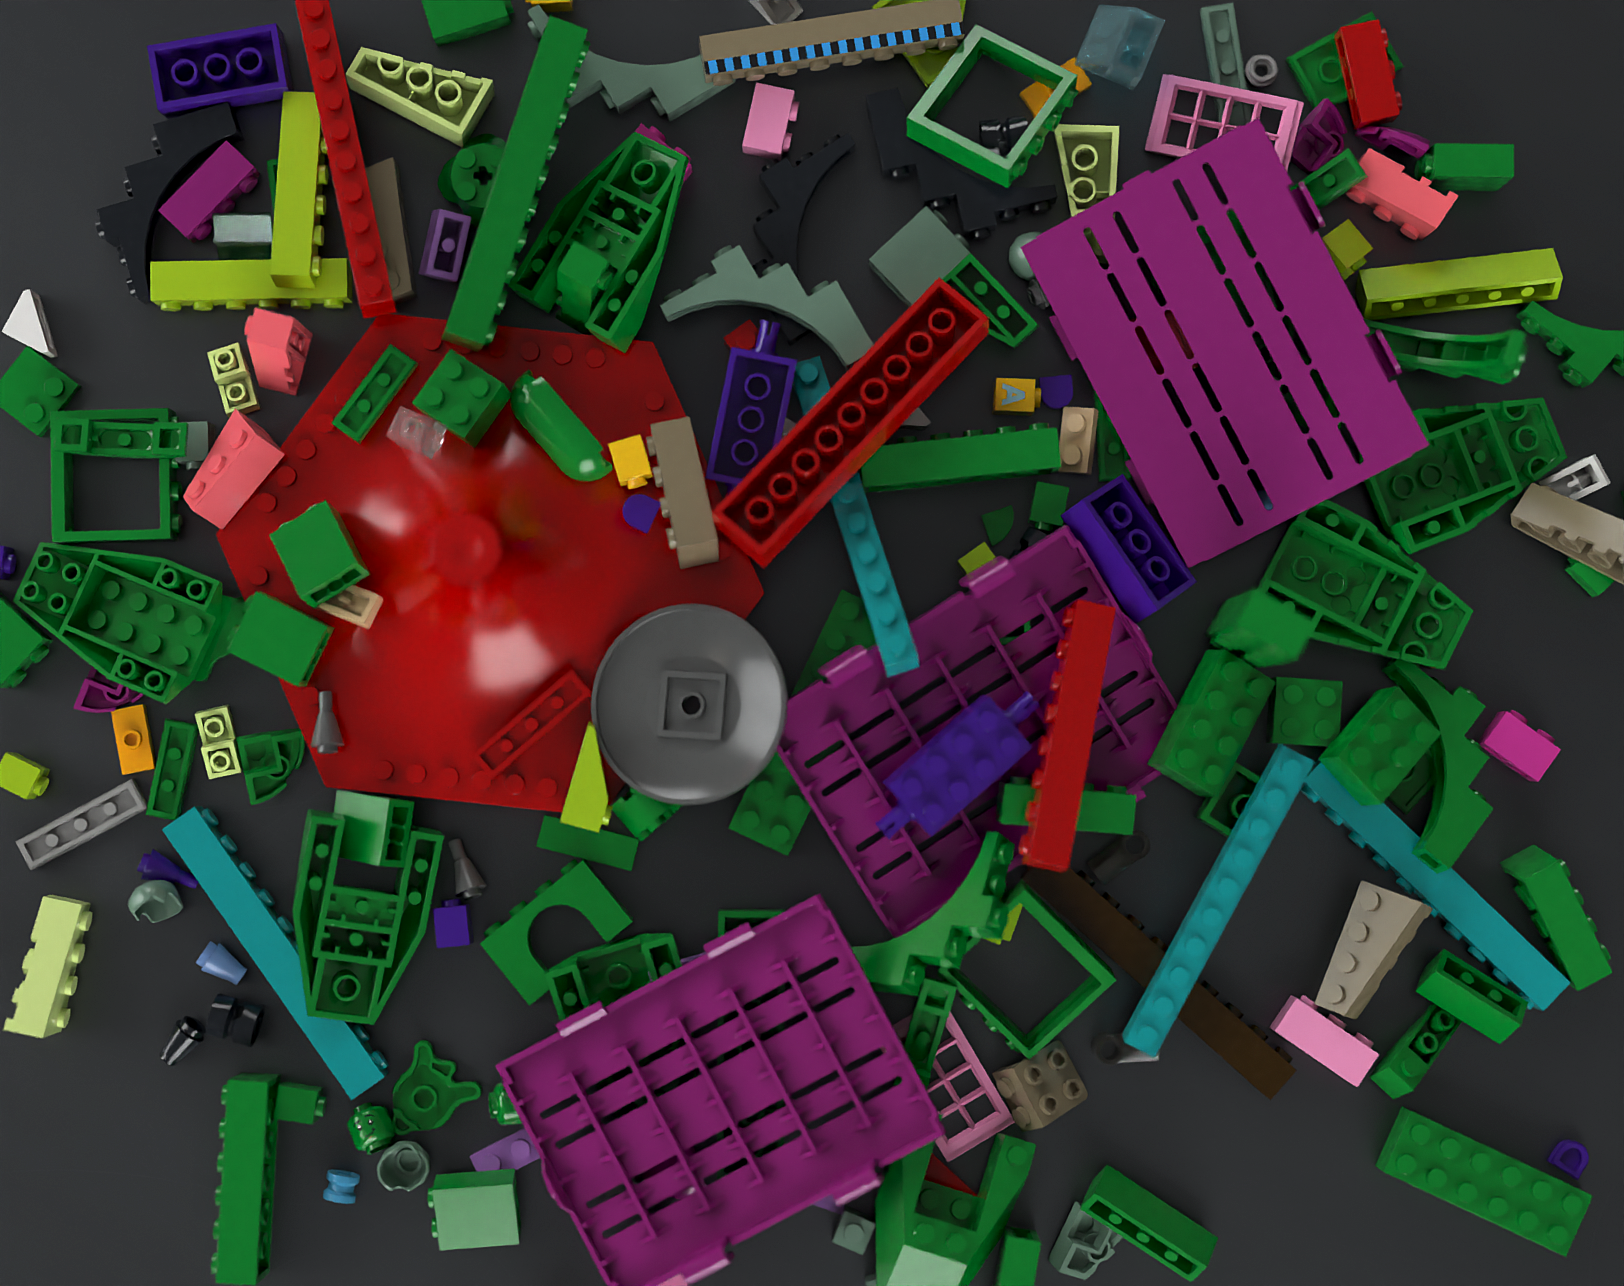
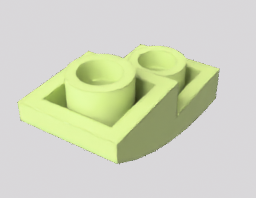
[207,342,261,418]
[195,704,242,779]

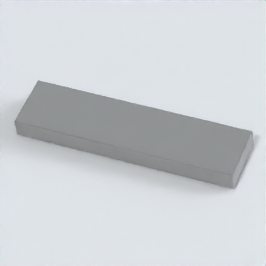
[15,779,147,870]

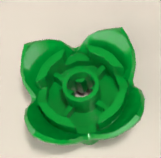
[437,133,506,228]

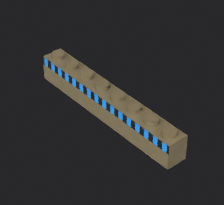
[699,0,965,86]

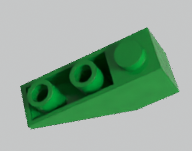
[1369,1003,1462,1100]

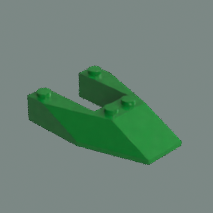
[508,131,689,353]
[292,809,444,1025]
[875,1113,1036,1286]

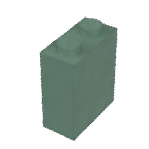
[868,206,970,308]

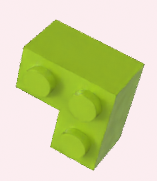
[1322,219,1373,281]

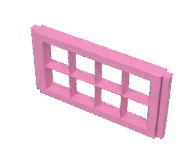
[1145,74,1304,172]
[880,1012,1015,1162]

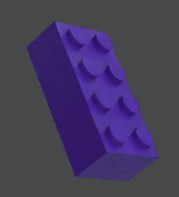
[147,23,294,119]
[1061,474,1197,624]

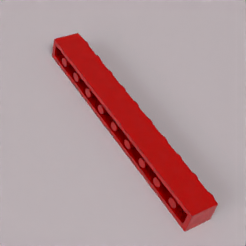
[295,0,396,319]

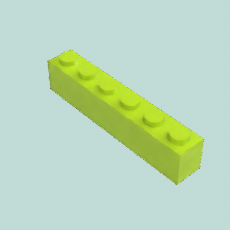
[270,91,328,288]
[1355,248,1563,320]
[150,258,353,311]

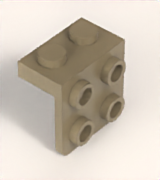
[992,1040,1088,1132]

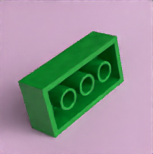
[1147,649,1276,797]

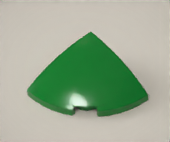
[236,728,305,806]

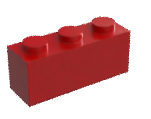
[1334,19,1402,130]

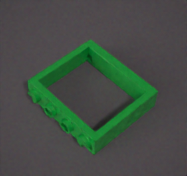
[907,24,1078,189]
[50,408,183,545]
[936,879,1116,1060]

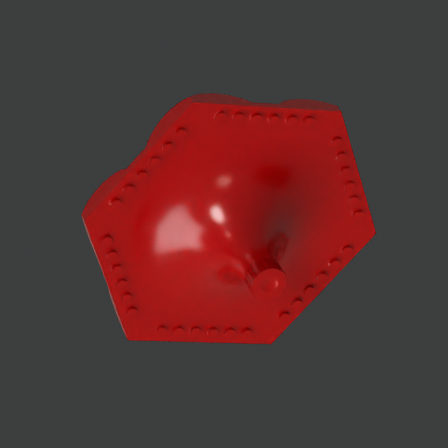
[216,314,765,812]

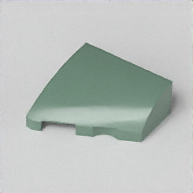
[1048,1201,1123,1280]

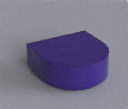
[1038,374,1073,410]
[623,494,661,534]
[1547,1139,1589,1181]

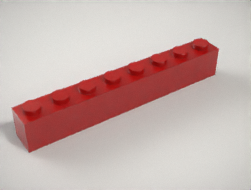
[1019,599,1116,872]

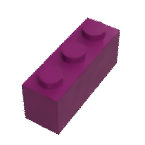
[158,140,261,244]

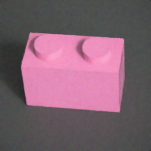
[742,82,800,161]

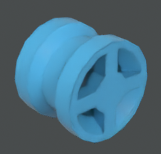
[322,1169,360,1204]

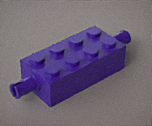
[705,320,797,498]
[875,691,1040,839]

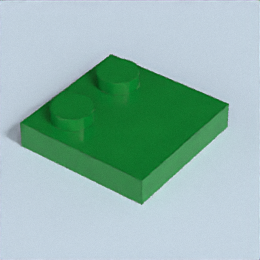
[0,346,82,438]

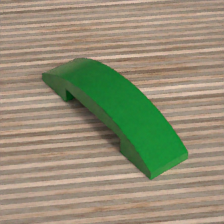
[54,417,189,458]
[892,976,957,1089]

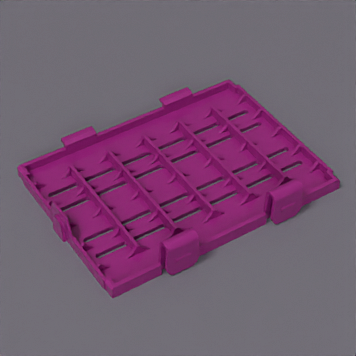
[1020,118,1429,568]
[776,525,1178,939]
[495,893,946,1286]

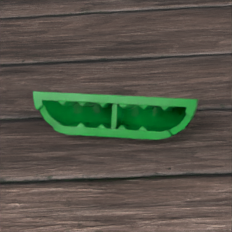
[510,370,613,482]

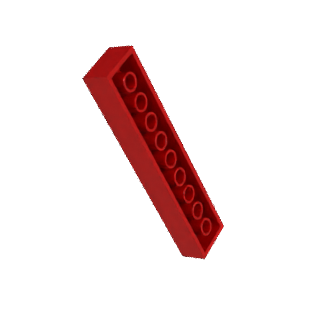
[711,277,989,568]

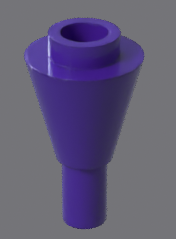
[137,849,198,889]

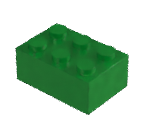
[1318,686,1441,806]

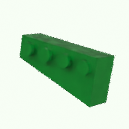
[1500,844,1613,991]

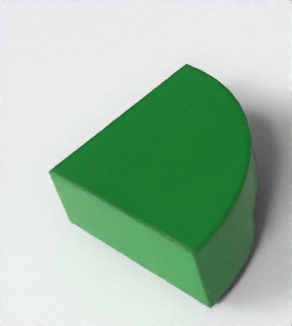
[980,505,1014,547]

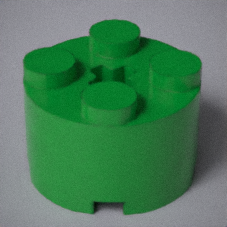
[612,787,683,842]

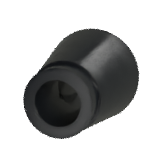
[160,1016,206,1066]

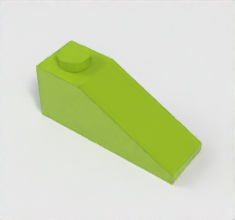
[560,722,613,833]

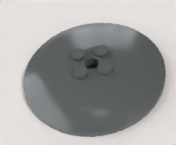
[591,604,788,805]

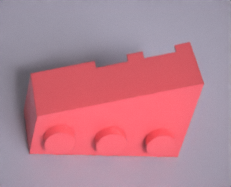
[1346,148,1459,241]
[245,308,313,396]
[183,409,285,530]

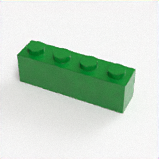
[995,776,1136,835]
[1080,1165,1218,1282]

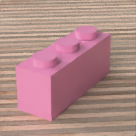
[1269,995,1379,1087]

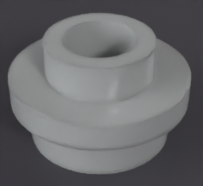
[1245,54,1278,87]

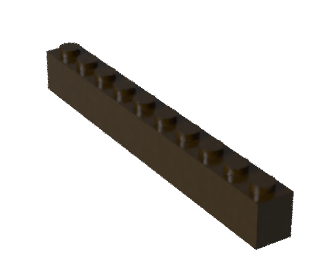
[1020,860,1297,1100]

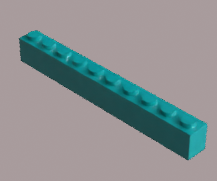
[793,356,919,677]
[1121,744,1314,1058]
[1301,759,1571,1011]
[162,806,389,1100]

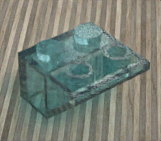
[1074,5,1165,90]

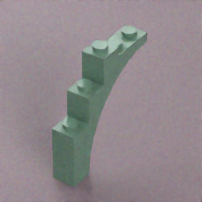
[527,4,736,122]
[660,245,873,370]

